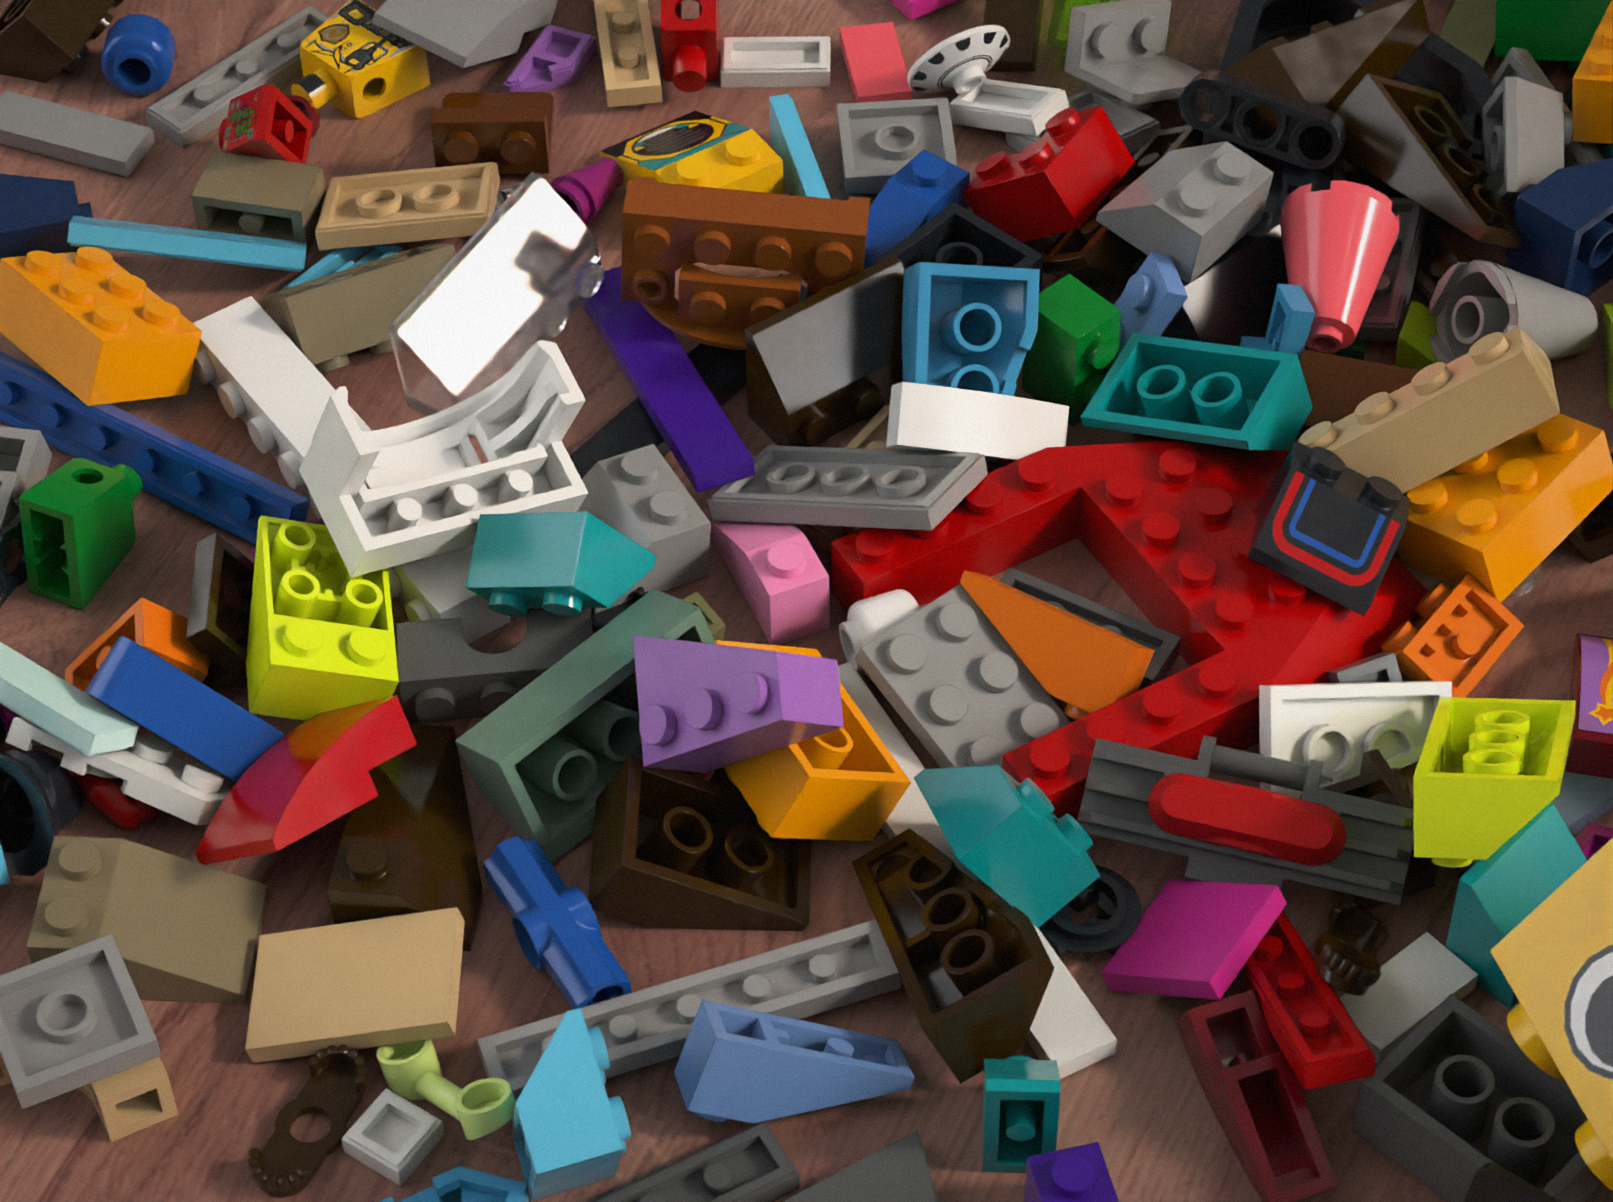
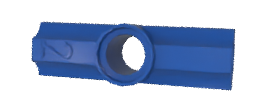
[483,835,632,1010]

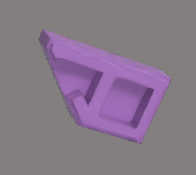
[503,24,597,92]

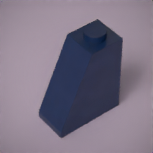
[0,174,94,260]

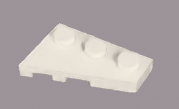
[5,717,231,826]

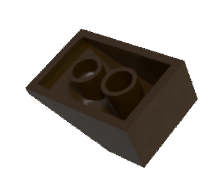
[588,755,811,931]

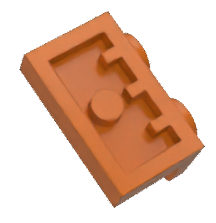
[1380,572,1524,698]

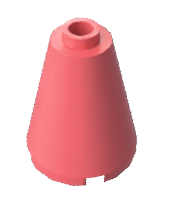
[1280,180,1400,354]

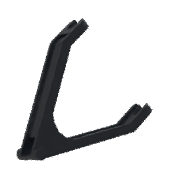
[1204,0,1495,160]

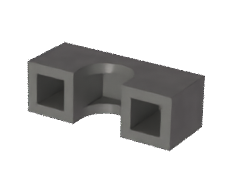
[396,608,593,723]

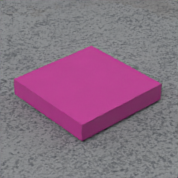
[1101,879,1287,1000]

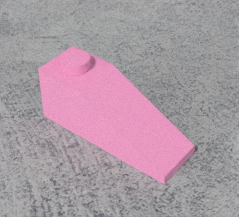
[702,508,830,645]

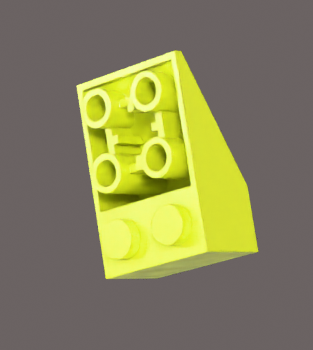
[246,515,399,721]

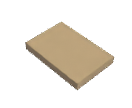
[315,162,500,250]
[245,907,465,1063]

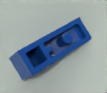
[864,149,970,270]

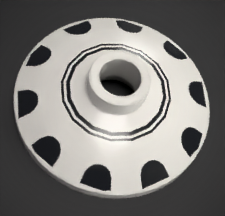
[907,25,1010,94]

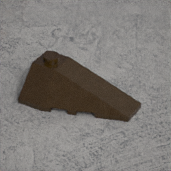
[1335,73,1522,249]
[327,723,483,951]

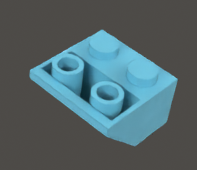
[511,1008,631,1202]

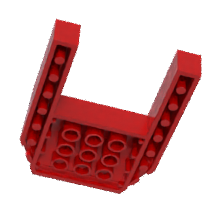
[831,440,1428,821]

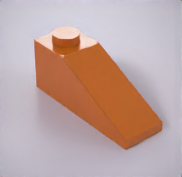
[960,570,1155,720]

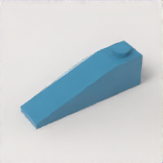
[901,262,1040,467]

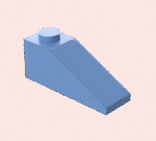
[674,1000,915,1124]

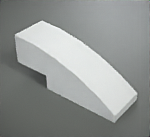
[886,382,1069,463]

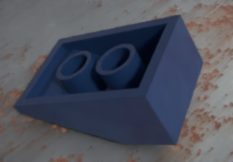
[1506,158,1613,297]

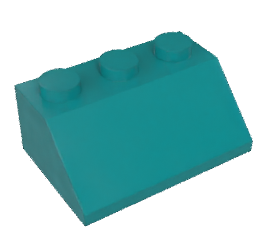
[1081,333,1313,451]

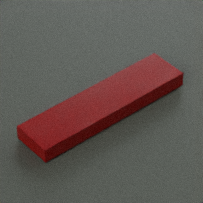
[1237,910,1375,1090]

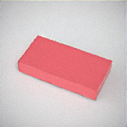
[840,22,912,103]

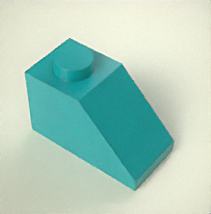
[982,1056,1060,1173]

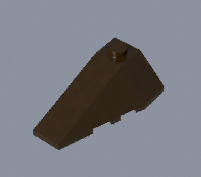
[1222,0,1431,172]
[852,828,1055,1084]

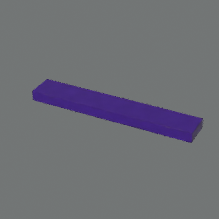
[574,266,755,493]

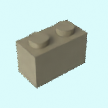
[191,151,326,254]

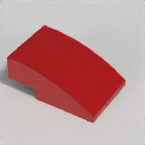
[195,695,417,865]

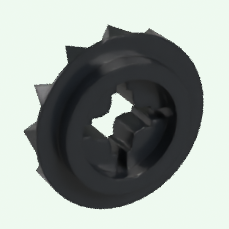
[1039,865,1141,962]

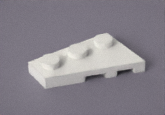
[1259,680,1452,799]

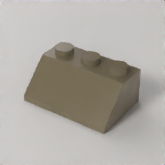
[262,244,474,373]

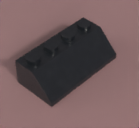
[1133,163,1333,347]

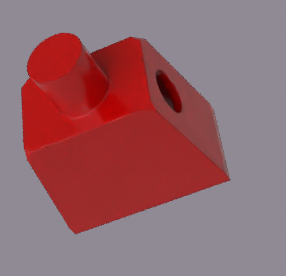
[660,0,720,92]

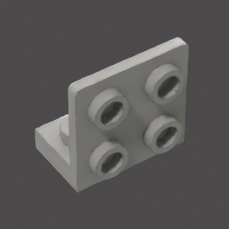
[1064,0,1213,109]

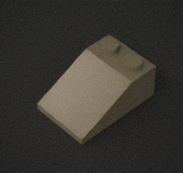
[26,836,269,1004]

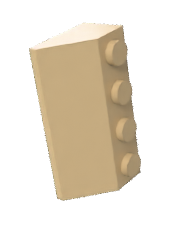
[1293,326,1560,494]

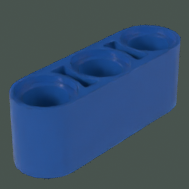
[84,635,285,783]

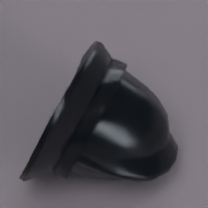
[0,750,83,876]

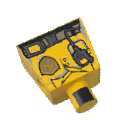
[291,0,430,119]

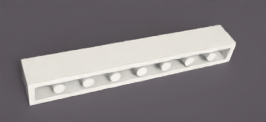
[193,296,510,644]

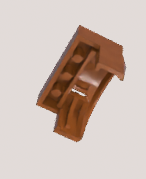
[621,176,870,350]

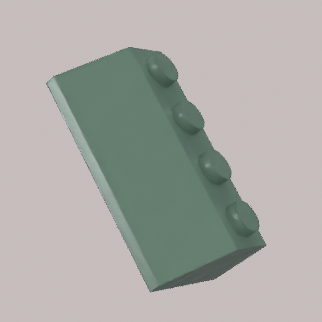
[455,588,715,864]

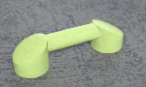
[376,1039,516,1140]

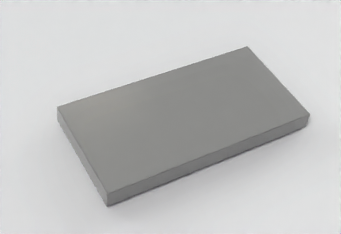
[707,445,988,531]

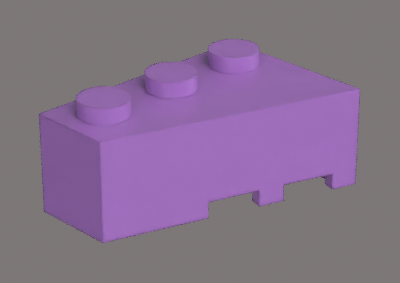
[633,635,844,773]

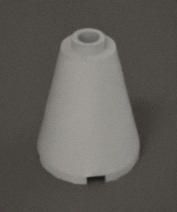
[1428,259,1598,364]

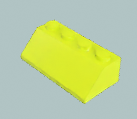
[1413,697,1576,868]

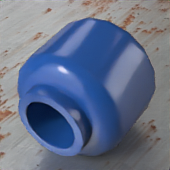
[100,14,176,96]

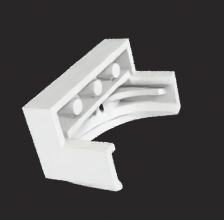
[299,340,588,577]

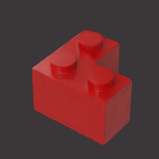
[961,105,1135,242]

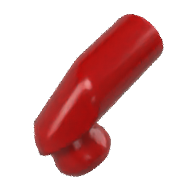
[72,771,157,830]

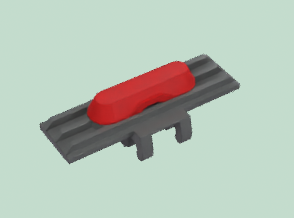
[1077,735,1414,906]

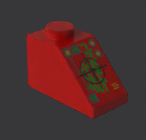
[219,84,313,164]

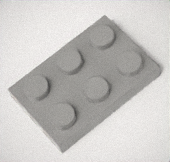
[855,584,1071,768]

